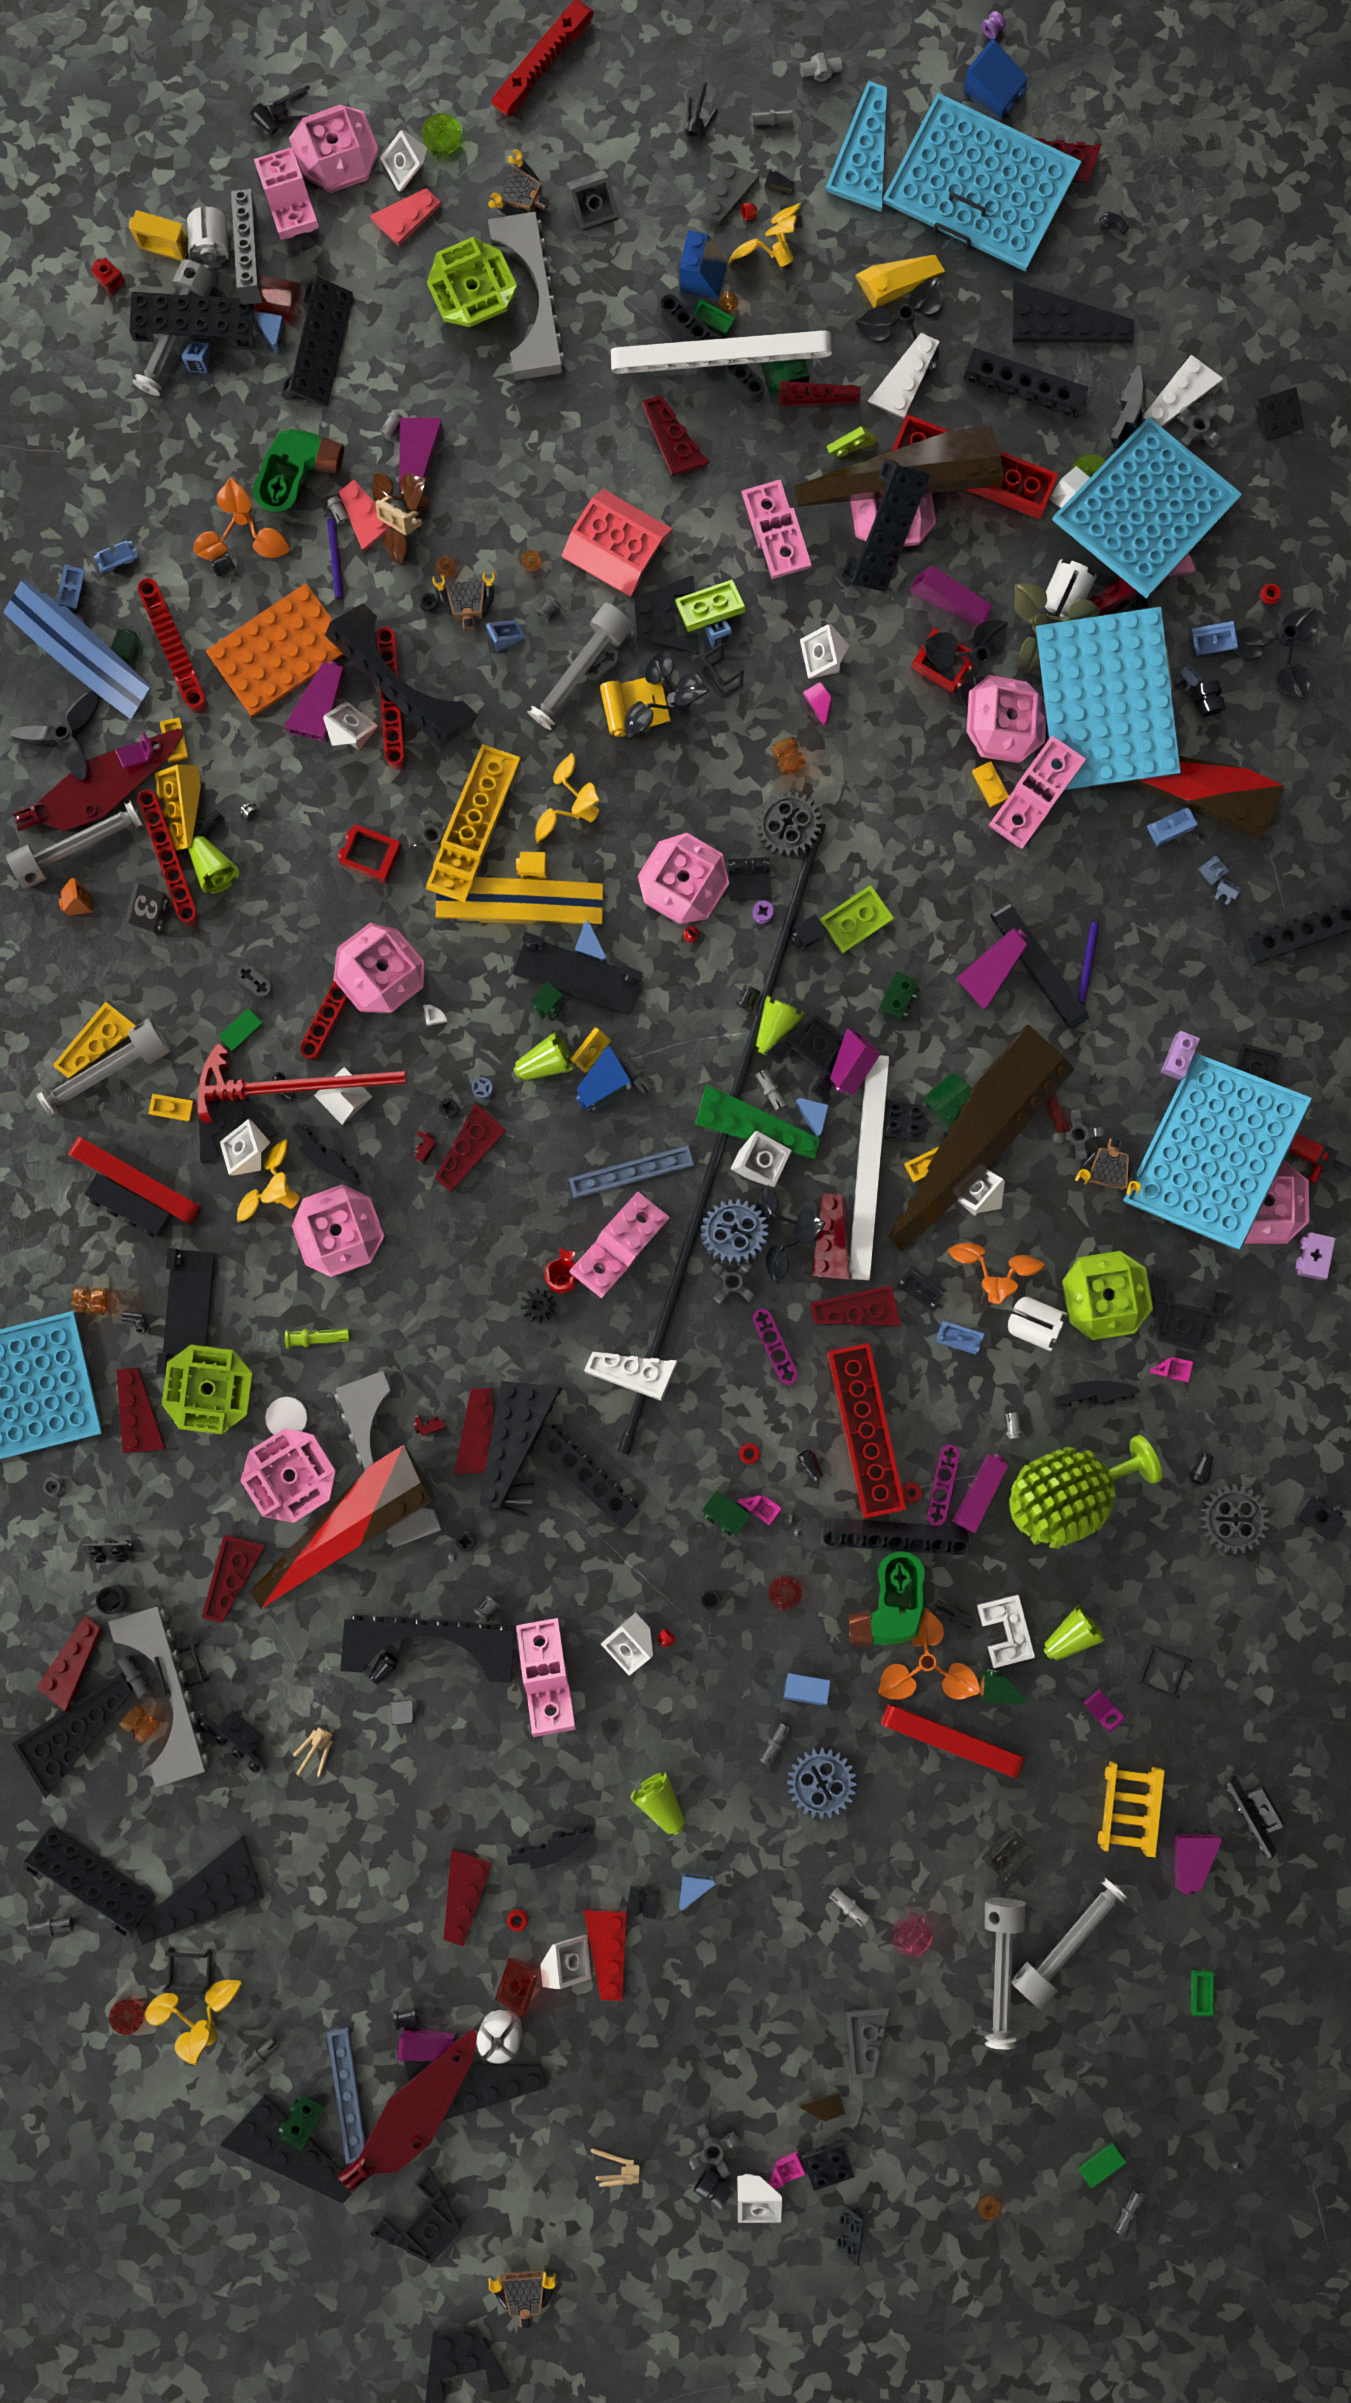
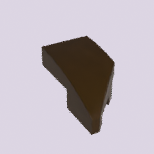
[797,2091,845,2121]

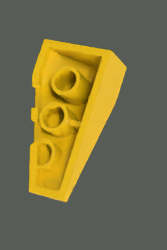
[855,255,945,308]
[155,765,201,851]

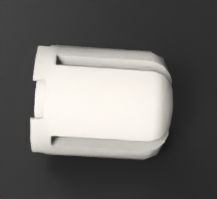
[187,207,229,269]
[1044,559,1097,618]
[1008,1297,1068,1352]
[476,2010,523,2064]

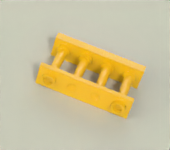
[1098,1761,1164,1857]

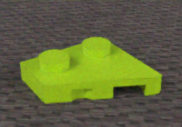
[827,426,878,458]

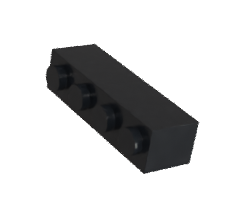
[84,1173,173,1238]

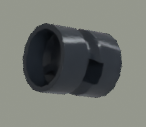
[1193,680,1226,717]
[95,1585,130,1614]
[626,1886,660,1919]
[693,2167,734,2210]

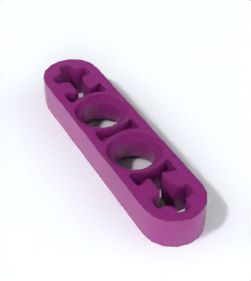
[753,1309,798,1385]
[926,1445,960,1526]

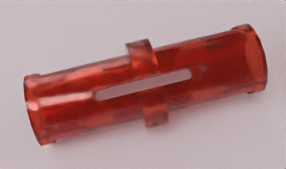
[1046,1092,1070,1133]

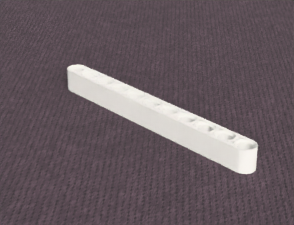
[611,331,832,374]
[849,1055,889,1281]

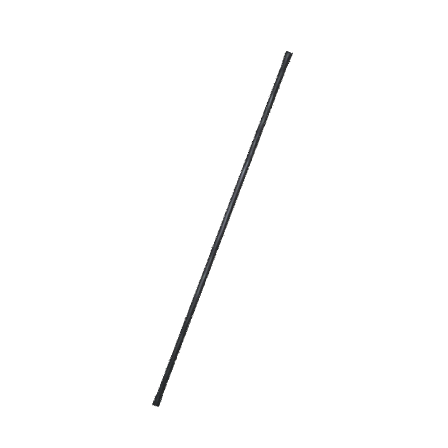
[617,823,826,1455]

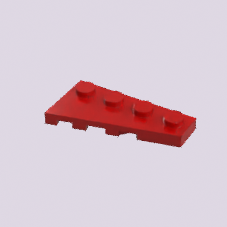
[584,1909,627,2001]

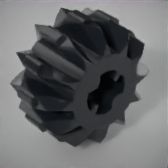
[521,1288,556,1324]

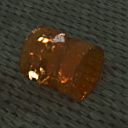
[770,737,806,775]
[71,1285,108,1315]
[119,1704,161,1745]

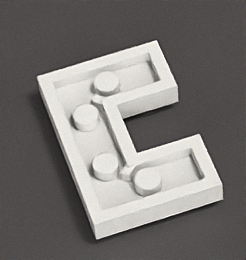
[977,1594,1035,1668]

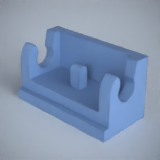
[56,564,85,613]
[1192,621,1238,656]
[1147,807,1198,846]
[936,1321,984,1355]
[783,1673,830,1706]

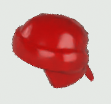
[545,1248,579,1293]

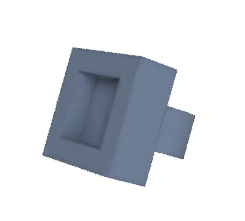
[1176,665,1204,691]
[1198,856,1229,885]
[1215,878,1240,905]

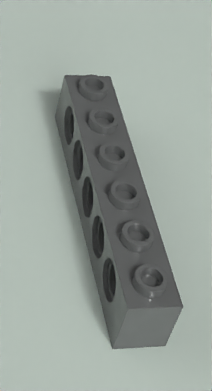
[231,189,262,305]

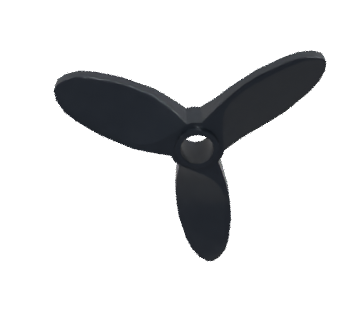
[9,691,99,781]

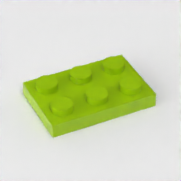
[675,580,746,632]
[820,885,894,954]

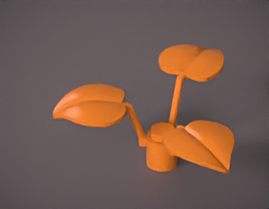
[193,478,291,560]
[947,1243,1045,1304]
[878,1608,980,1700]

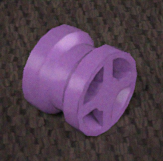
[981,11,1006,39]
[753,901,773,924]

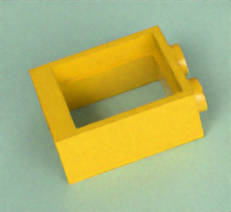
[129,210,188,261]

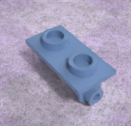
[94,540,138,573]

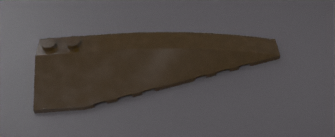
[795,426,1004,507]

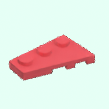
[370,188,441,246]
[339,480,392,552]

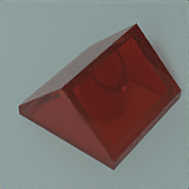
[254,275,300,322]
[495,1958,540,2017]

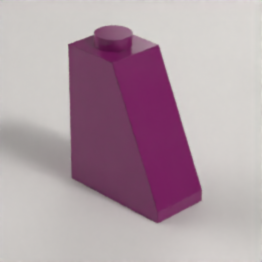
[830,1028,881,1095]
[1174,1835,1221,1895]
[397,2027,458,2061]

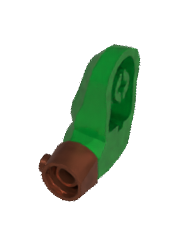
[252,429,345,514]
[849,1551,925,1647]

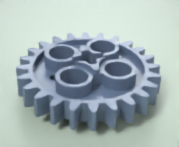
[701,1199,769,1265]
[787,1747,857,1819]

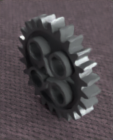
[756,791,823,858]
[1199,1485,1270,1554]

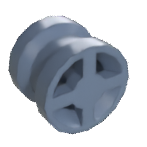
[472,1077,494,1100]

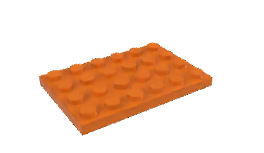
[206,583,345,718]

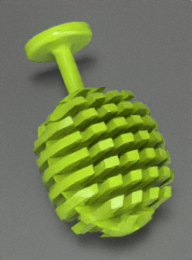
[1009,1435,1162,1549]

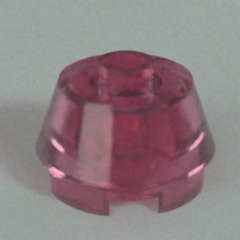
[890,1913,933,1958]

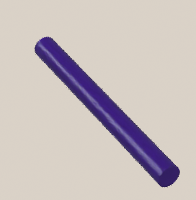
[327,518,343,599]
[1078,922,1099,1004]

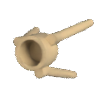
[293,1727,333,1777]
[591,2149,639,2187]

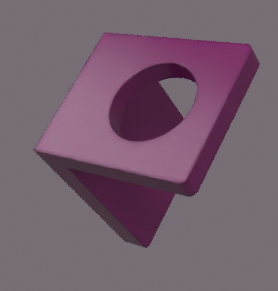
[116,732,153,768]
[1084,1689,1126,1733]

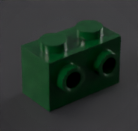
[877,971,920,1022]
[531,982,565,1021]
[701,1490,751,1536]
[278,2095,325,2152]

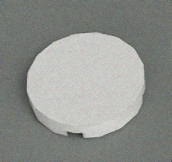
[265,1397,308,1435]

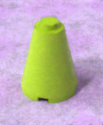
[188,836,239,894]
[756,996,805,1056]
[514,1032,574,1081]
[1044,1605,1105,1661]
[631,1773,685,1835]

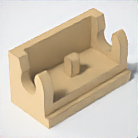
[375,496,422,535]

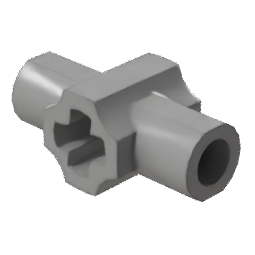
[800,52,842,82]

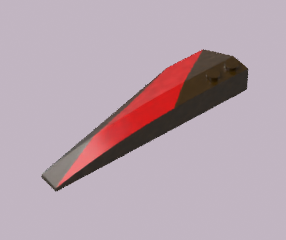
[1127,756,1284,841]
[250,1444,437,1609]

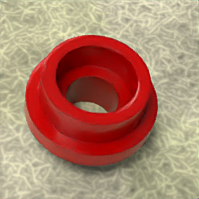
[1260,584,1281,605]
[739,1443,760,1464]
[901,1482,922,1503]
[507,1909,529,1932]

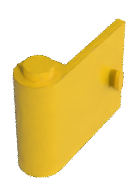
[600,678,671,738]

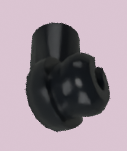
[1100,211,1130,235]
[272,1072,295,1102]
[121,1311,149,1334]

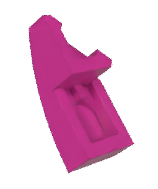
[803,682,832,727]
[1149,1357,1193,1383]
[737,1495,783,1526]
[769,2151,807,2190]

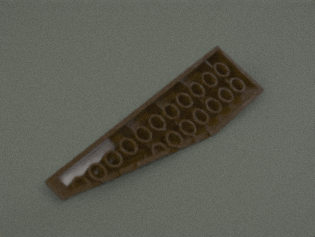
[888,1024,1074,1251]

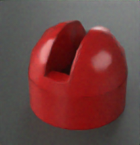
[741,203,757,221]
[683,926,700,943]
[658,1628,676,1647]

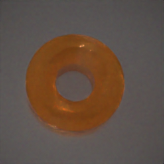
[718,291,739,311]
[521,550,541,570]
[436,556,456,577]
[978,2197,1000,2220]

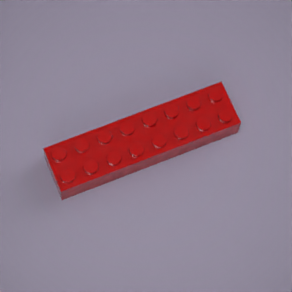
[892,414,1058,519]
[827,1343,906,1518]

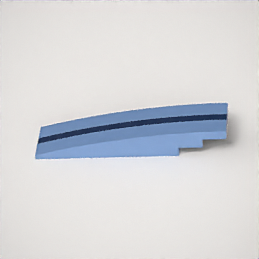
[3,580,152,719]

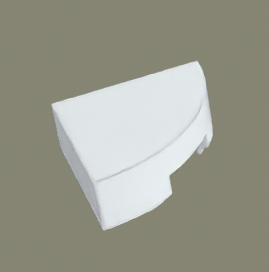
[423,1005,448,1026]

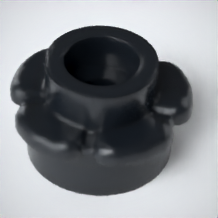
[420,593,440,613]

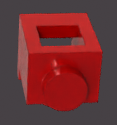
[91,257,125,294]

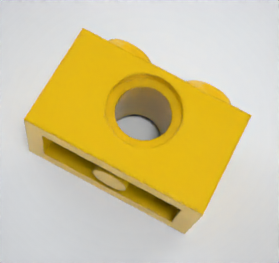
[516,852,548,880]

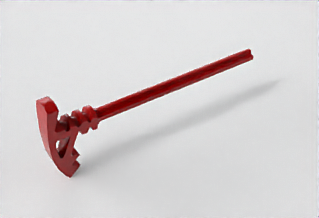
[198,1044,407,1123]

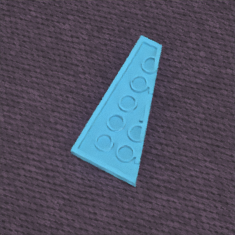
[825,81,887,212]

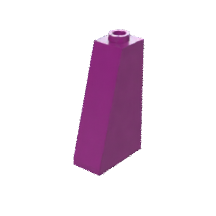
[399,418,443,496]
[909,565,992,627]
[284,661,346,742]
[957,928,1029,1009]
[952,1453,1008,1533]

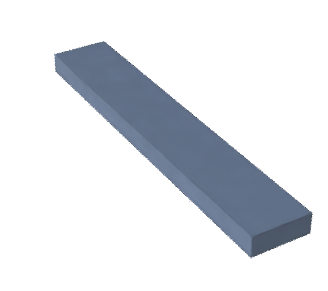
[569,1145,694,1199]
[327,2027,366,2164]

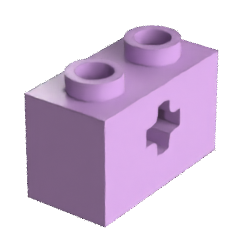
[1161,1031,1200,1080]
[1296,1232,1335,1280]

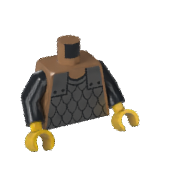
[488,149,550,216]
[432,571,496,631]
[1075,1138,1141,1195]
[488,2271,556,2328]

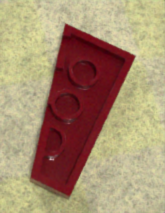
[1034,138,1102,183]
[641,395,709,477]
[1089,575,1171,616]
[435,1103,506,1192]
[454,1388,494,1474]

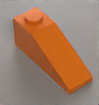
[59,878,93,916]

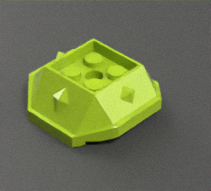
[427,237,517,327]
[1062,1251,1153,1340]
[162,1344,253,1434]

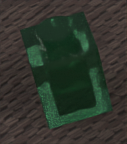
[110,629,141,664]

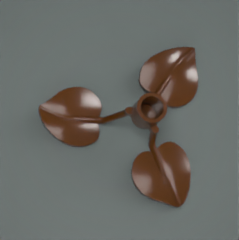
[372,473,430,565]

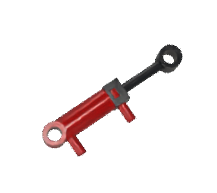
[1288,1133,1351,1184]

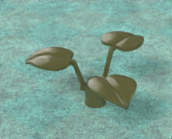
[1014,583,1100,673]

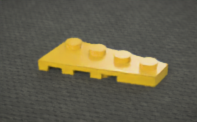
[52,1002,136,1079]

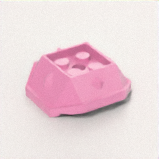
[289,105,379,193]
[850,493,936,547]
[967,675,1047,763]
[638,833,729,925]
[333,923,424,1014]
[1244,1160,1309,1244]
[292,1184,385,1277]
[240,1428,336,1523]

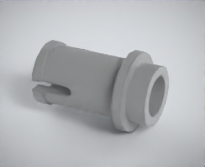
[380,410,403,439]
[327,496,349,525]
[1005,1412,1023,1439]

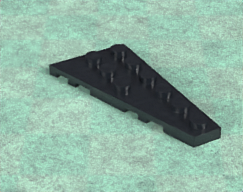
[136,1836,264,1945]
[219,2094,356,2204]

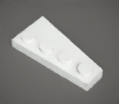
[868,333,939,419]
[1143,355,1223,427]
[584,1352,678,1401]

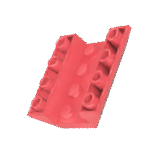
[562,489,673,598]

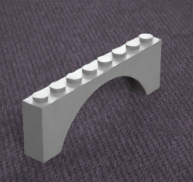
[488,212,565,381]
[334,1371,443,1548]
[108,1605,210,1787]

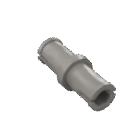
[755,1069,787,1111]
[829,1887,870,1927]

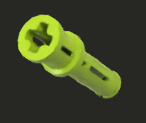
[285,1328,350,1349]

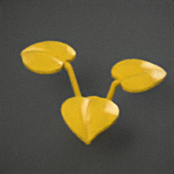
[729,203,801,267]
[535,753,600,844]
[237,1139,300,1223]
[145,1980,242,2065]

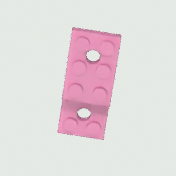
[254,147,319,240]
[742,479,811,579]
[989,736,1086,849]
[569,1192,670,1298]
[516,1618,576,1737]

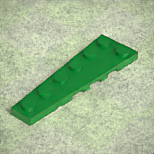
[695,1085,820,1159]

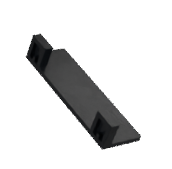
[281,276,353,406]
[129,292,255,349]
[842,457,930,592]
[513,932,643,1014]
[156,1248,214,1375]
[23,1827,156,1940]

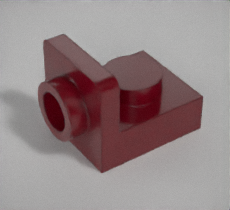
[415,1130,437,1164]
[413,1415,447,1436]

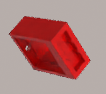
[911,628,974,693]
[338,824,402,884]

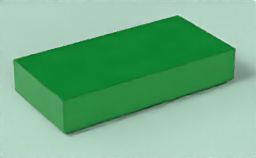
[693,299,736,338]
[218,1008,263,1052]
[1191,1970,1214,2016]
[1078,2143,1126,2189]

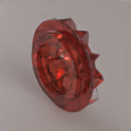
[768,1576,802,1610]
[109,1999,144,2035]

